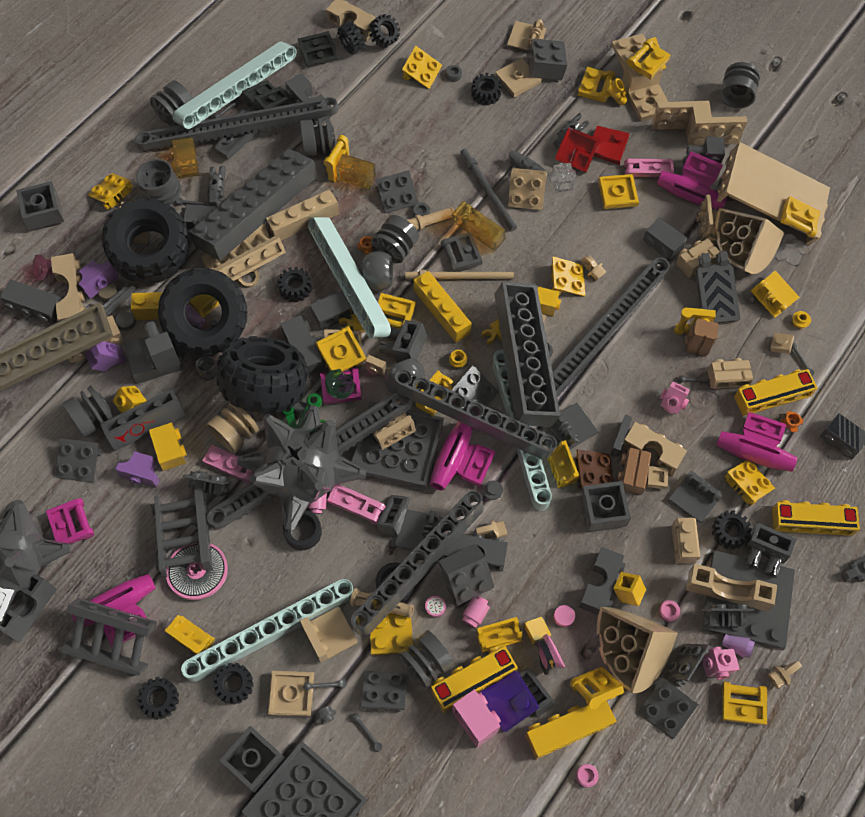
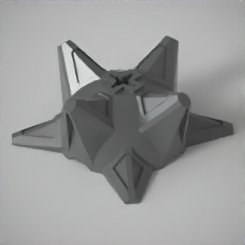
[237,405,367,531]
[0,500,71,622]

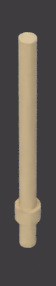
[405,270,514,279]

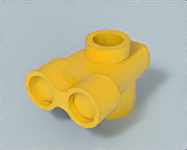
[604,78,627,105]

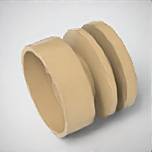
[206,403,259,454]

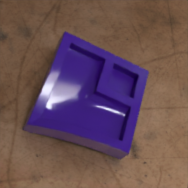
[479,671,540,732]

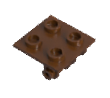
[575,449,614,491]

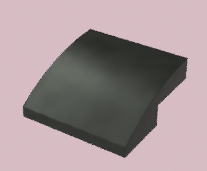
[298,31,338,67]
[241,80,290,110]

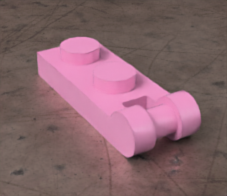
[624,159,674,177]
[202,445,254,484]
[327,484,386,525]

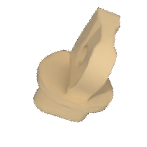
[580,255,606,281]
[476,520,507,539]
[768,661,802,689]

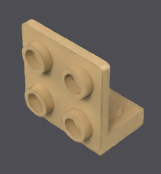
[508,168,547,210]
[696,195,718,244]
[373,401,416,450]
[300,607,357,663]

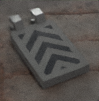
[695,251,741,323]

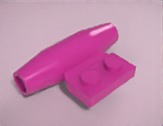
[657,151,727,210]
[716,412,798,472]
[430,421,496,491]
[71,574,156,647]

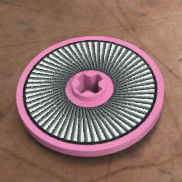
[166,543,228,600]

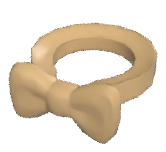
[238,269,259,287]

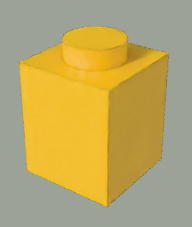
[537,287,561,316]
[613,572,646,606]

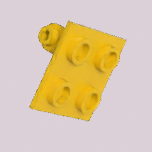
[402,46,442,89]
[87,173,133,210]
[550,257,585,297]
[751,270,800,318]
[724,460,775,506]

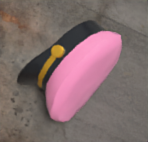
[536,634,565,675]

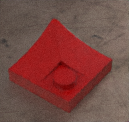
[593,126,630,165]
[555,127,600,172]

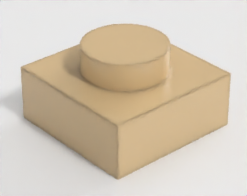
[770,333,794,354]
[366,355,386,376]
[647,466,668,489]

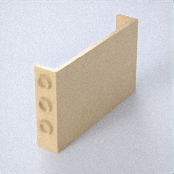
[717,142,830,246]

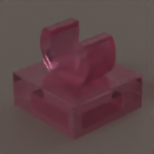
[31,255,53,281]

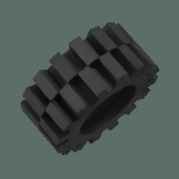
[369,14,400,48]
[337,21,365,55]
[471,73,502,105]
[278,267,312,302]
[712,510,752,549]
[213,663,254,704]
[137,677,179,719]

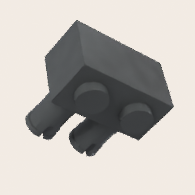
[683,136,725,166]
[379,320,427,363]
[144,322,181,373]
[745,523,797,578]

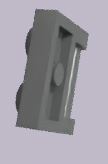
[440,232,482,272]

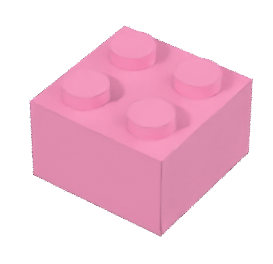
[452,689,501,748]

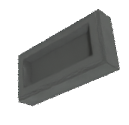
[610,414,632,457]

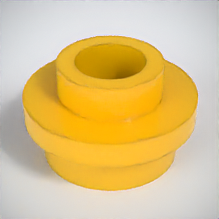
[792,311,811,329]
[449,350,468,368]

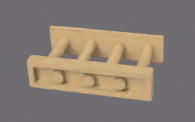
[200,224,286,281]

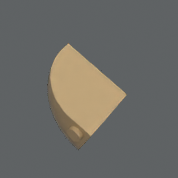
[715,208,784,274]
[597,607,678,693]

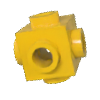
[112,385,147,413]

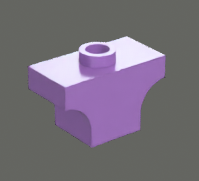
[78,260,119,299]
[85,341,127,372]
[115,451,160,488]

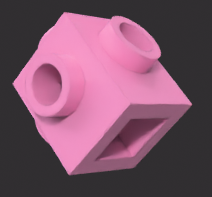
[660,382,690,414]
[702,647,740,680]

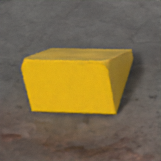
[523,617,551,644]

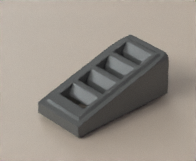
[376,495,410,537]
[519,667,554,717]

